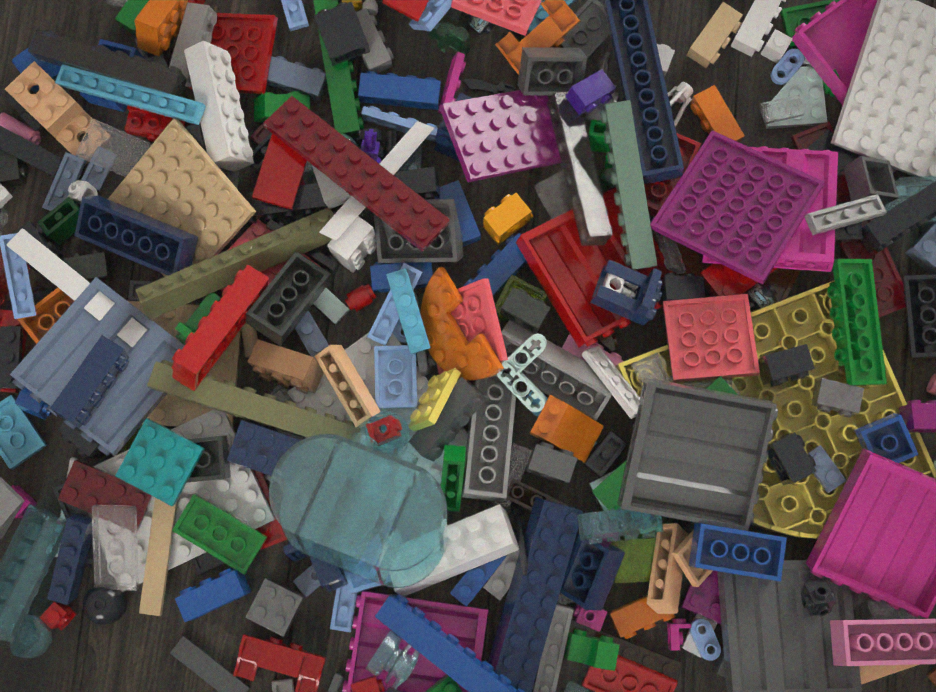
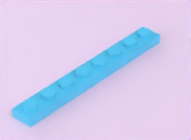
[55,64,206,125]

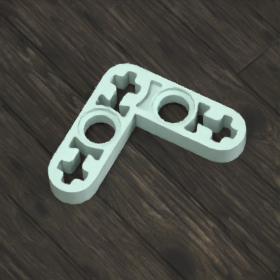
[497,333,547,412]

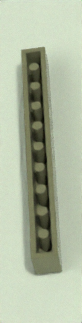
[136,208,334,320]
[147,360,361,453]

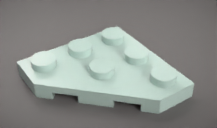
[764,66,827,129]

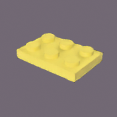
[408,368,461,432]

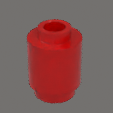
[345,284,377,312]

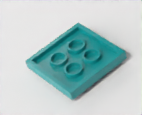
[115,418,205,506]

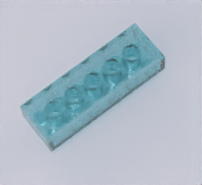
[0,504,66,643]

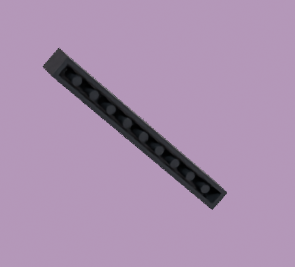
[241,167,440,225]

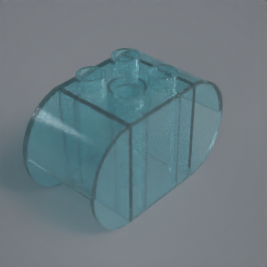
[269,433,448,588]

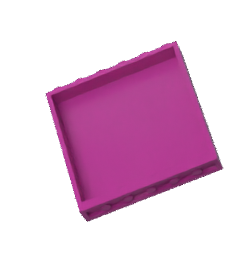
[792,0,874,106]

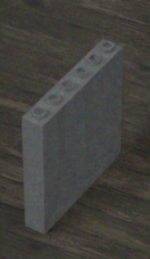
[617,377,778,531]
[717,560,862,692]

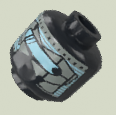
[465,14,495,36]
[746,281,778,311]

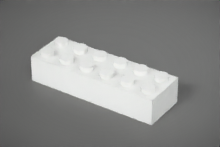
[184,40,254,172]
[383,504,519,596]

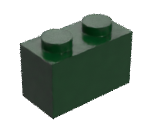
[37,197,80,245]

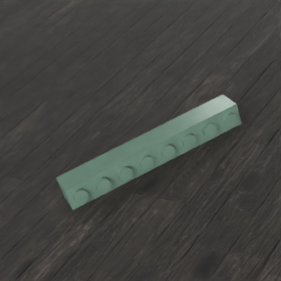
[600,100,657,270]

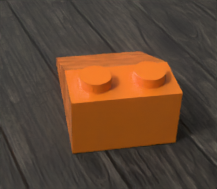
[529,395,604,463]

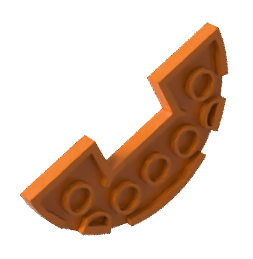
[421,267,504,380]

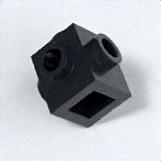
[801,579,836,616]

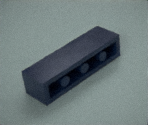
[47,513,97,605]

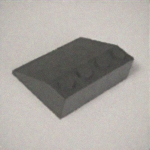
[374,199,463,263]

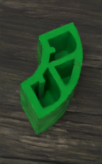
[254,91,310,123]
[563,629,620,671]

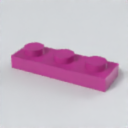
[438,52,466,114]

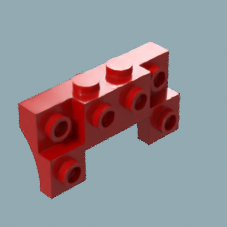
[124,106,200,142]
[233,634,327,692]

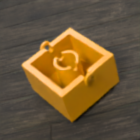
[483,193,533,245]

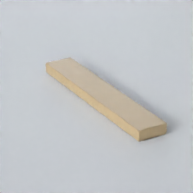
[139,498,178,616]

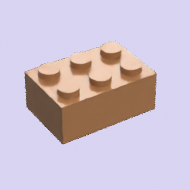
[247,339,324,394]

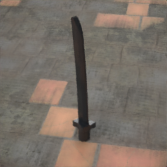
[508,502,528,576]

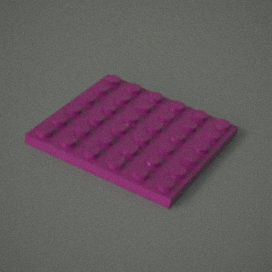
[650,130,825,284]

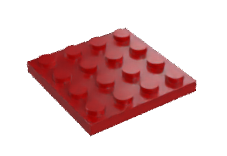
[189,13,278,94]

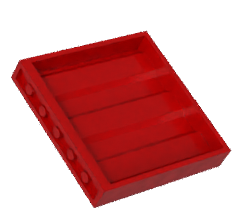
[515,187,675,348]

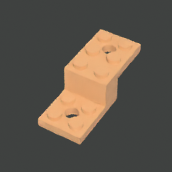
[5,61,113,165]

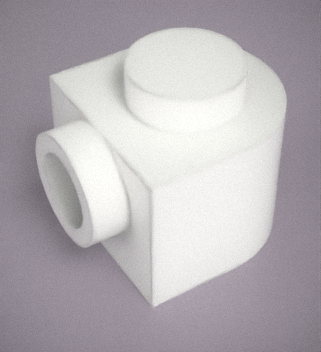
[67,180,98,204]

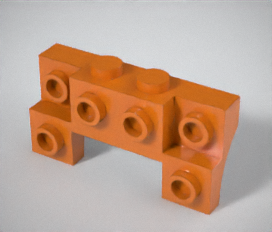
[495,0,581,75]

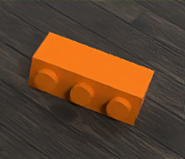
[690,85,745,143]
[608,595,679,639]

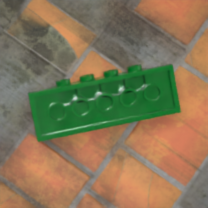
[827,259,887,386]

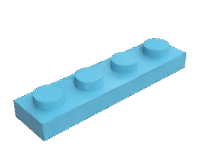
[386,268,431,354]

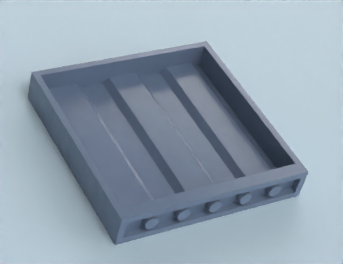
[10,277,185,456]

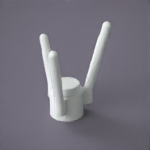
[668,82,693,127]

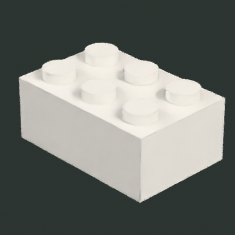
[327,216,377,273]

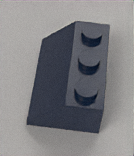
[560,532,625,611]

